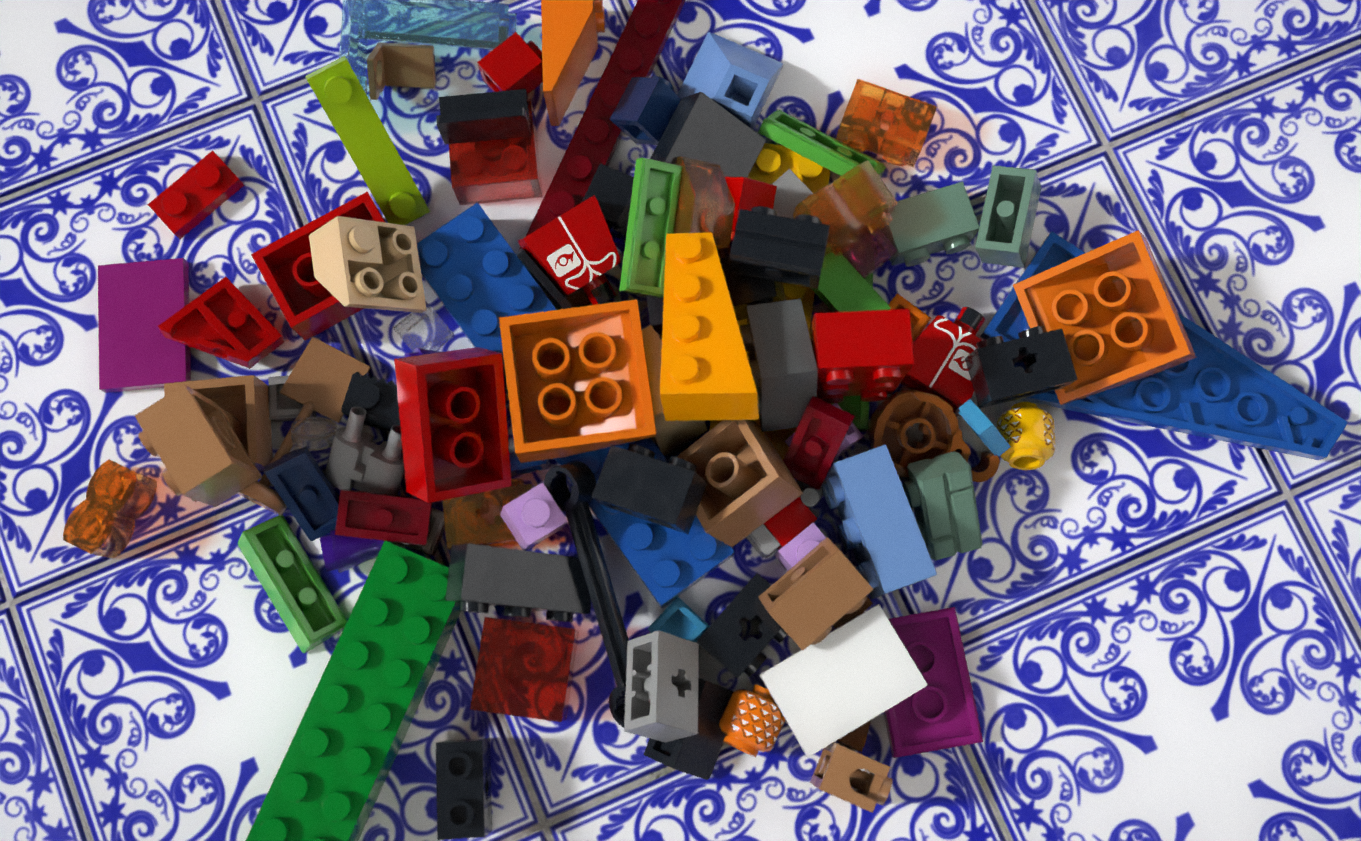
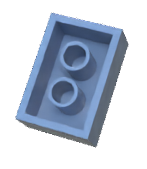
[822,445,937,599]

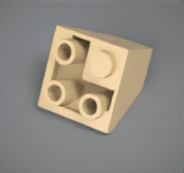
[309,216,427,313]

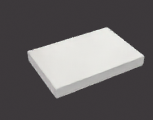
[760,604,928,757]

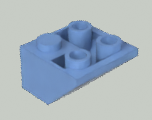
[677,31,783,130]

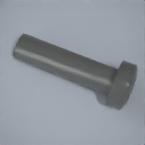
[796,480,822,507]

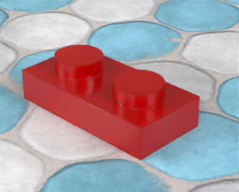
[147,150,244,239]

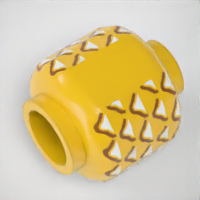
[997,402,1056,470]

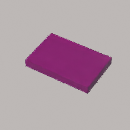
[98,258,191,393]
[883,607,983,758]

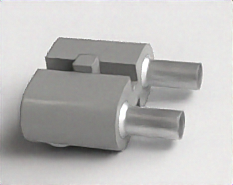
[324,407,405,495]

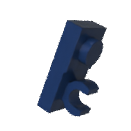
[264,446,340,542]

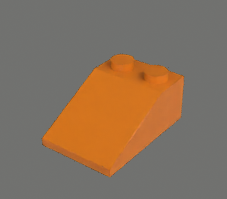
[541,0,605,126]

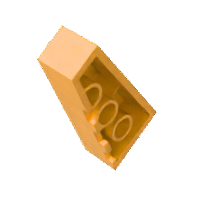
[660,232,759,421]

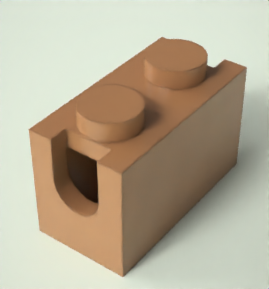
[759,537,874,651]
[810,742,893,813]

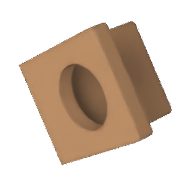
[367,42,436,100]

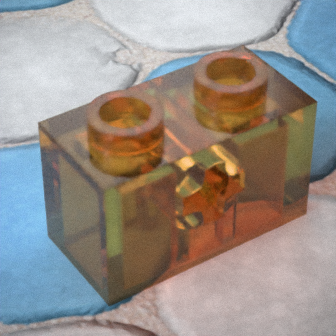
[836,79,937,167]
[442,479,534,550]

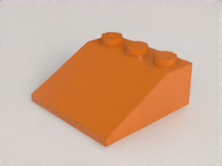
[1013,230,1197,405]
[499,299,656,463]

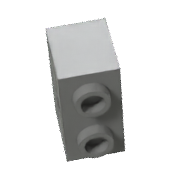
[624,630,699,743]

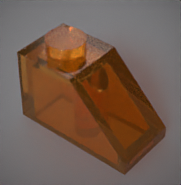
[674,156,735,249]

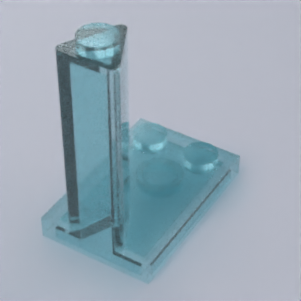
[339,0,517,102]

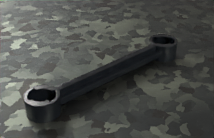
[544,460,629,728]

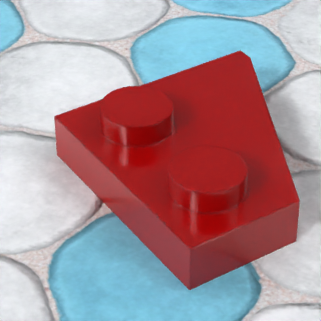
[158,277,284,369]

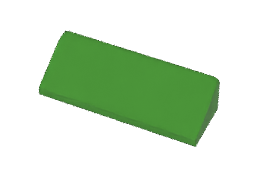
[238,515,347,653]

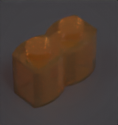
[792,161,898,257]
[63,459,157,559]

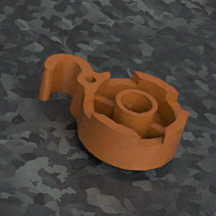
[868,389,1000,482]

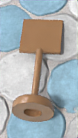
[237,336,371,516]

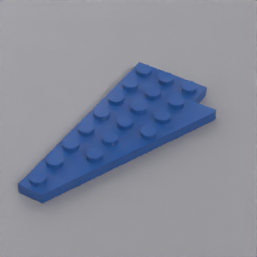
[980,231,1348,460]

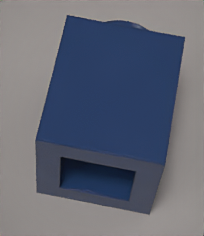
[610,76,681,145]

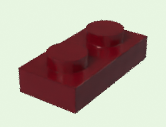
[783,396,855,490]
[335,489,433,545]

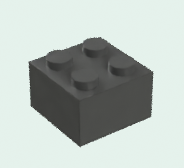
[739,299,818,432]

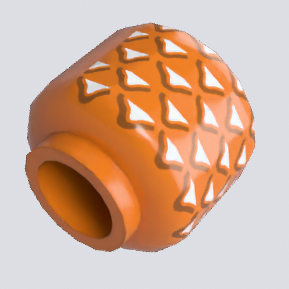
[719,684,786,757]

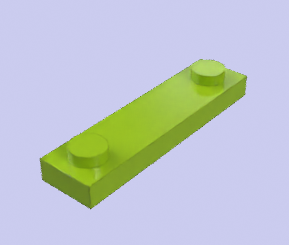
[305,56,431,225]

